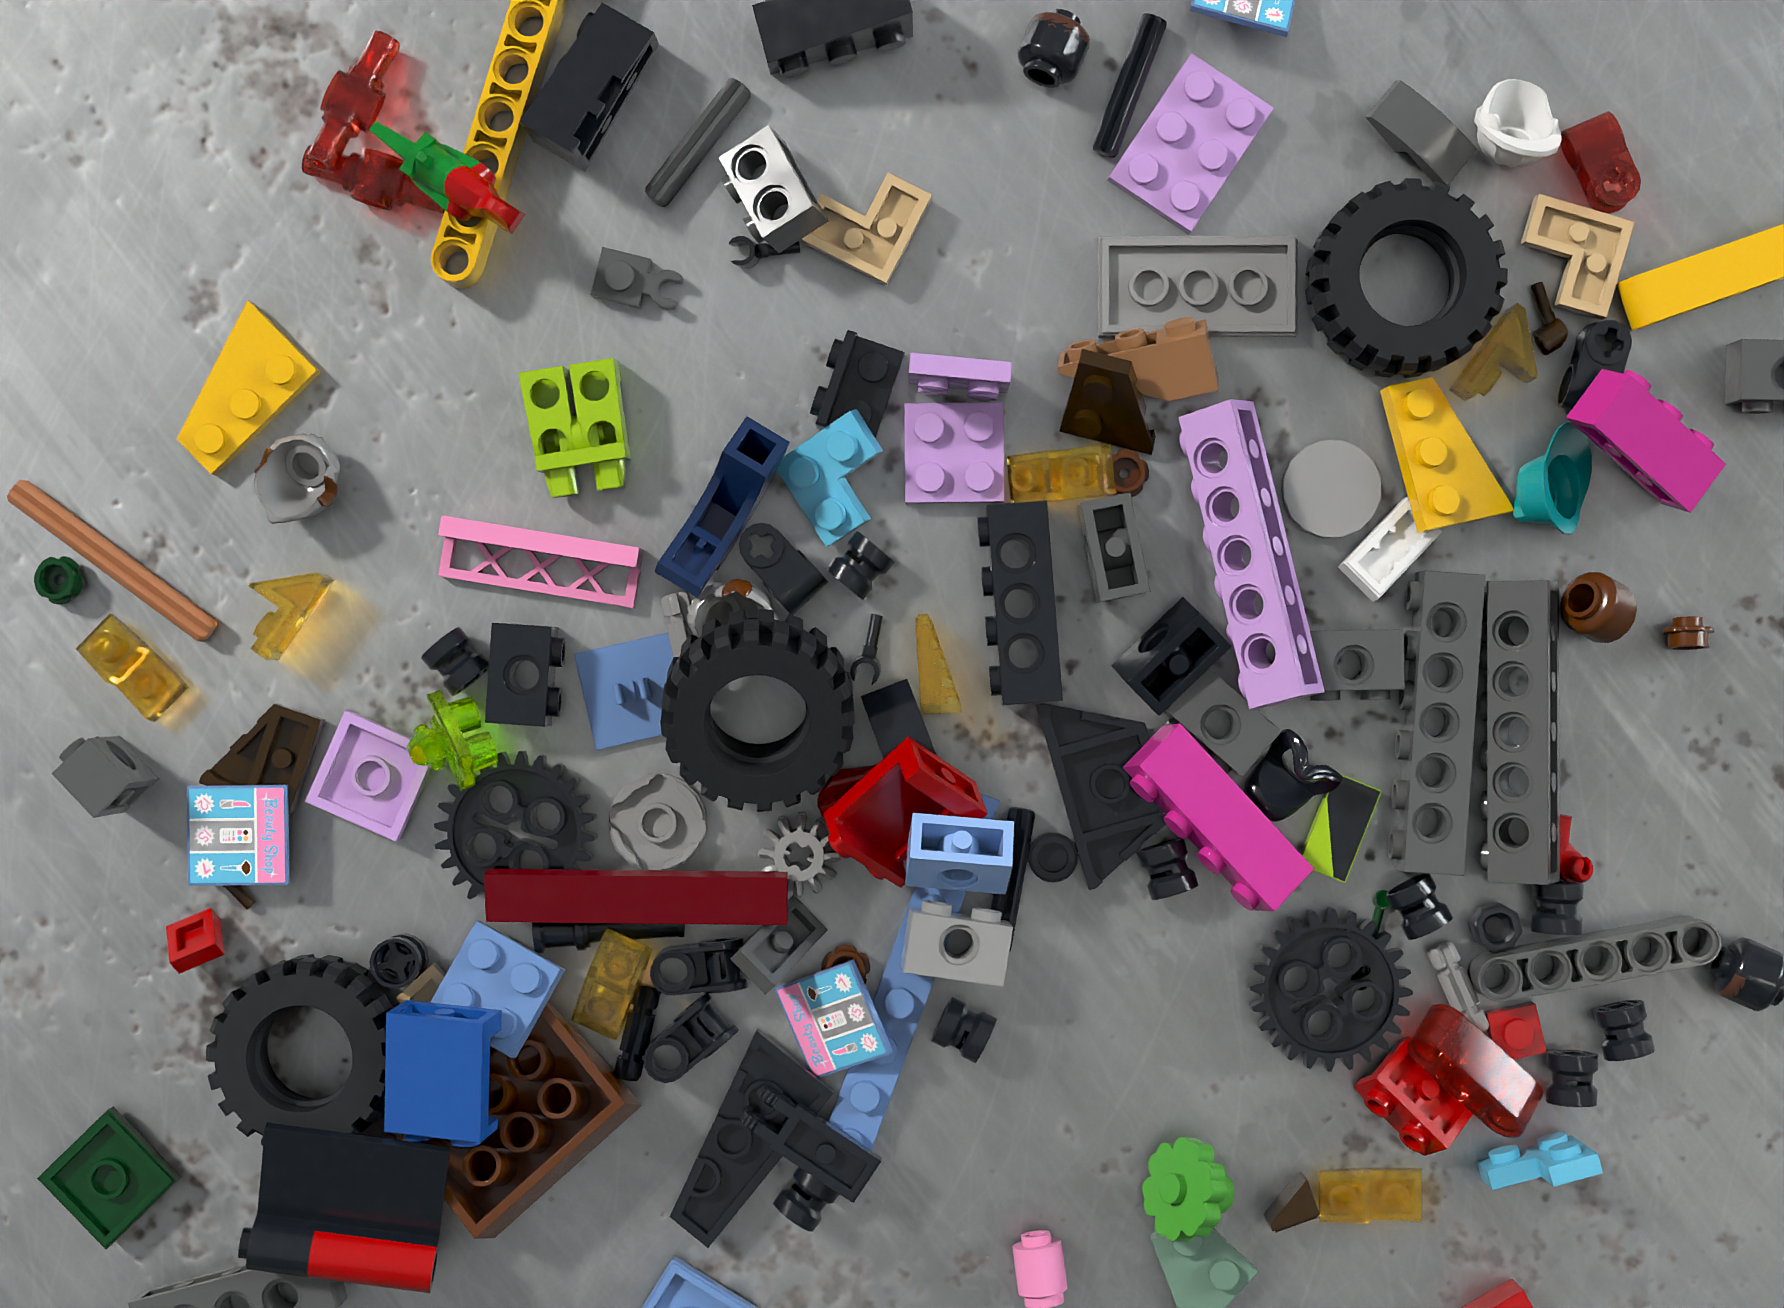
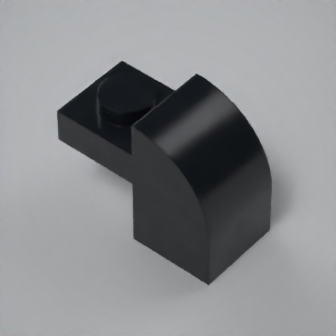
[861,679,937,759]

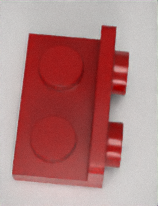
[1354,1036,1479,1156]

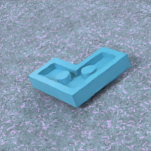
[777,409,883,547]
[1476,1132,1603,1190]

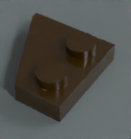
[1059,349,1156,455]
[199,703,326,814]

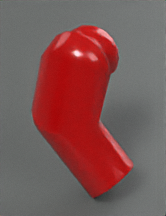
[817,765,876,818]
[1560,814,1593,883]

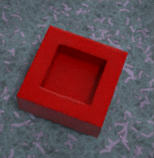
[166,908,225,974]
[1484,1001,1547,1063]

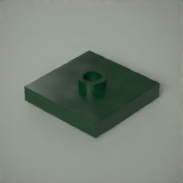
[37,1106,182,1249]

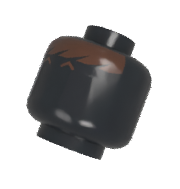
[1017,9,1090,88]
[1709,937,1784,1011]

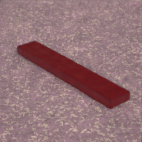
[484,869,788,925]

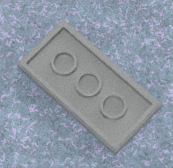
[1098,235,1298,338]

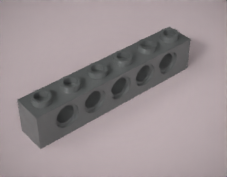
[1388,570,1485,876]
[1480,580,1560,885]

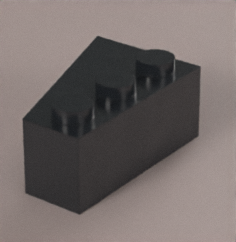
[752,0,913,77]
[519,2,659,172]

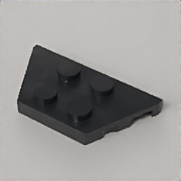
[1036,703,1166,890]

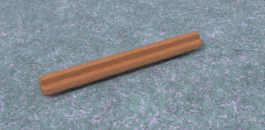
[7,480,218,642]

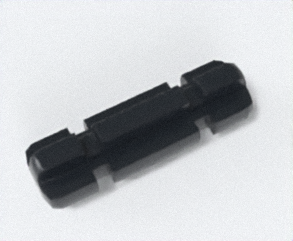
[614,983,661,1081]

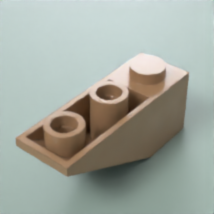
[1058,317,1219,401]

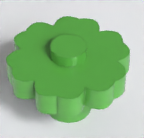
[1142,1137,1235,1242]

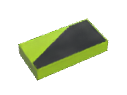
[1300,774,1382,883]

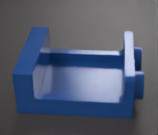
[384,1000,502,1147]

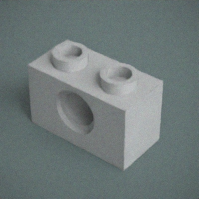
[900,900,1013,987]

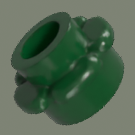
[34,556,84,605]

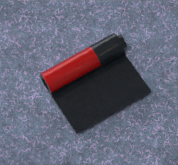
[238,1122,451,1293]

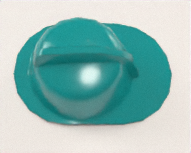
[1513,422,1592,535]

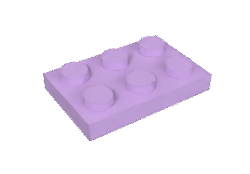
[1107,53,1274,234]

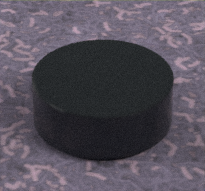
[1028,832,1078,882]

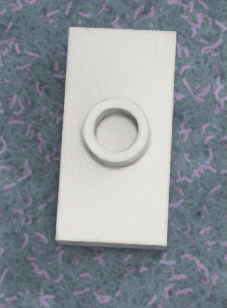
[1338,497,1442,602]

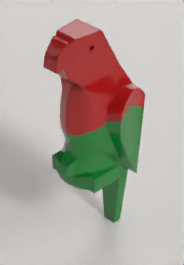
[369,121,526,234]

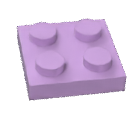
[909,353,1012,400]
[904,402,1004,504]
[305,710,439,842]

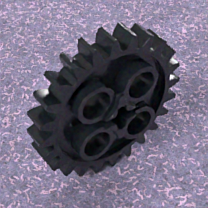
[434,751,598,900]
[1247,907,1413,1072]

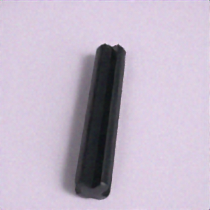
[1092,13,1167,158]
[991,807,1035,952]

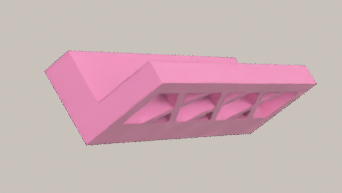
[438,515,644,608]

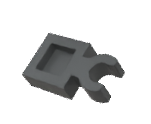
[590,247,684,310]

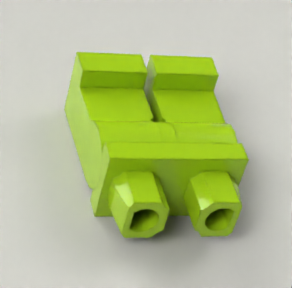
[518,358,631,498]

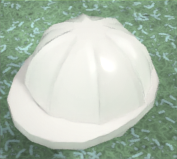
[1474,79,1562,168]

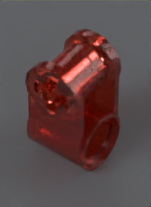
[1560,111,1641,214]

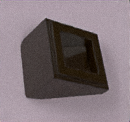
[1264,1172,1320,1233]

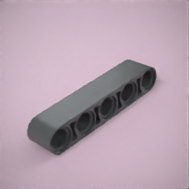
[1467,916,1721,1002]

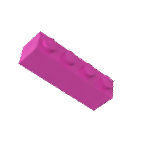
[1122,723,1314,911]

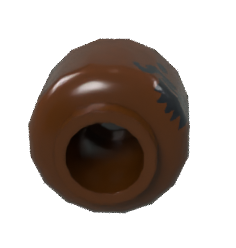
[1560,572,1637,643]

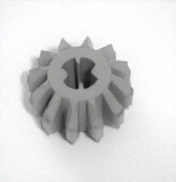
[757,812,842,898]

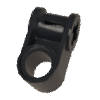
[1557,320,1632,410]
[739,523,829,615]
[650,937,748,996]
[644,993,739,1083]

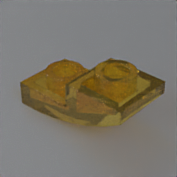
[1006,444,1116,503]
[76,614,189,722]
[571,928,652,1041]
[1319,1168,1423,1224]

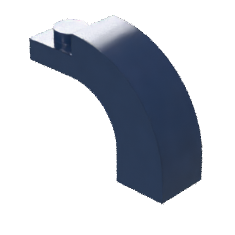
[654,416,790,598]

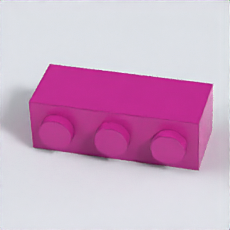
[1566,369,1726,513]

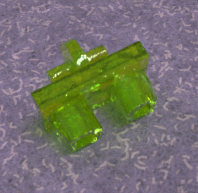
[407,690,497,790]

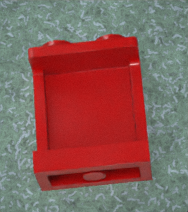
[823,736,988,888]

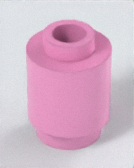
[1012,1230,1068,1308]

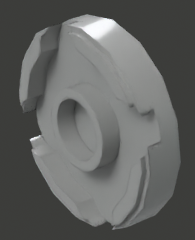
[1281,440,1381,538]
[608,773,707,870]

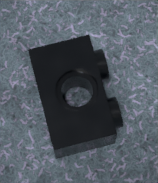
[1111,597,1232,716]
[485,623,566,727]

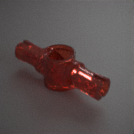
[306,30,400,174]
[302,145,445,214]

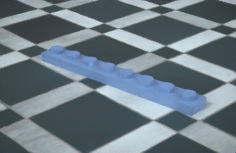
[828,793,1000,1150]

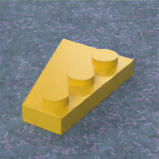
[177,300,321,476]
[1380,377,1514,534]

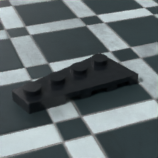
[670,1028,834,1248]

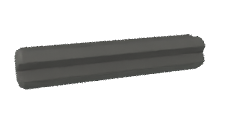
[645,78,751,207]

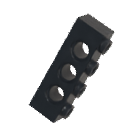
[977,500,1063,705]

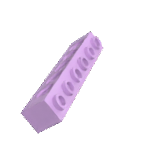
[1179,399,1325,709]

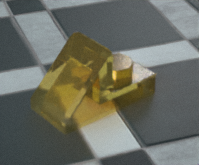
[1449,303,1538,401]
[248,573,335,660]

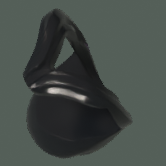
[1244,729,1343,822]

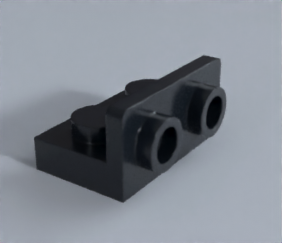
[810,330,905,438]

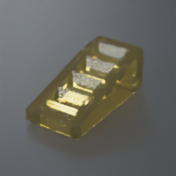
[915,614,962,715]

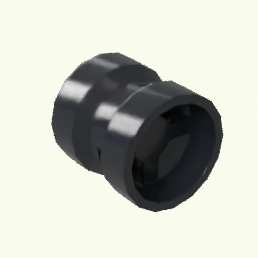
[826,531,895,600]
[421,627,489,696]
[1136,837,1199,900]
[1385,873,1453,940]
[1531,881,1584,935]
[369,933,429,988]
[930,996,997,1063]
[1593,1000,1655,1061]
[1546,1050,1598,1107]
[773,1167,839,1232]

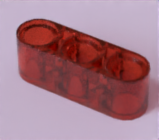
[1407,1004,1544,1138]

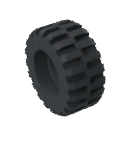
[1305,178,1508,378]
[660,609,855,812]
[206,954,400,1145]

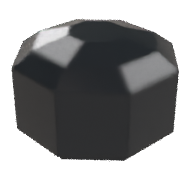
[1469,902,1523,953]

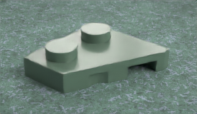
[1150,1228,1259,1308]

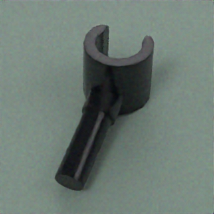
[729,236,800,269]
[850,614,883,685]

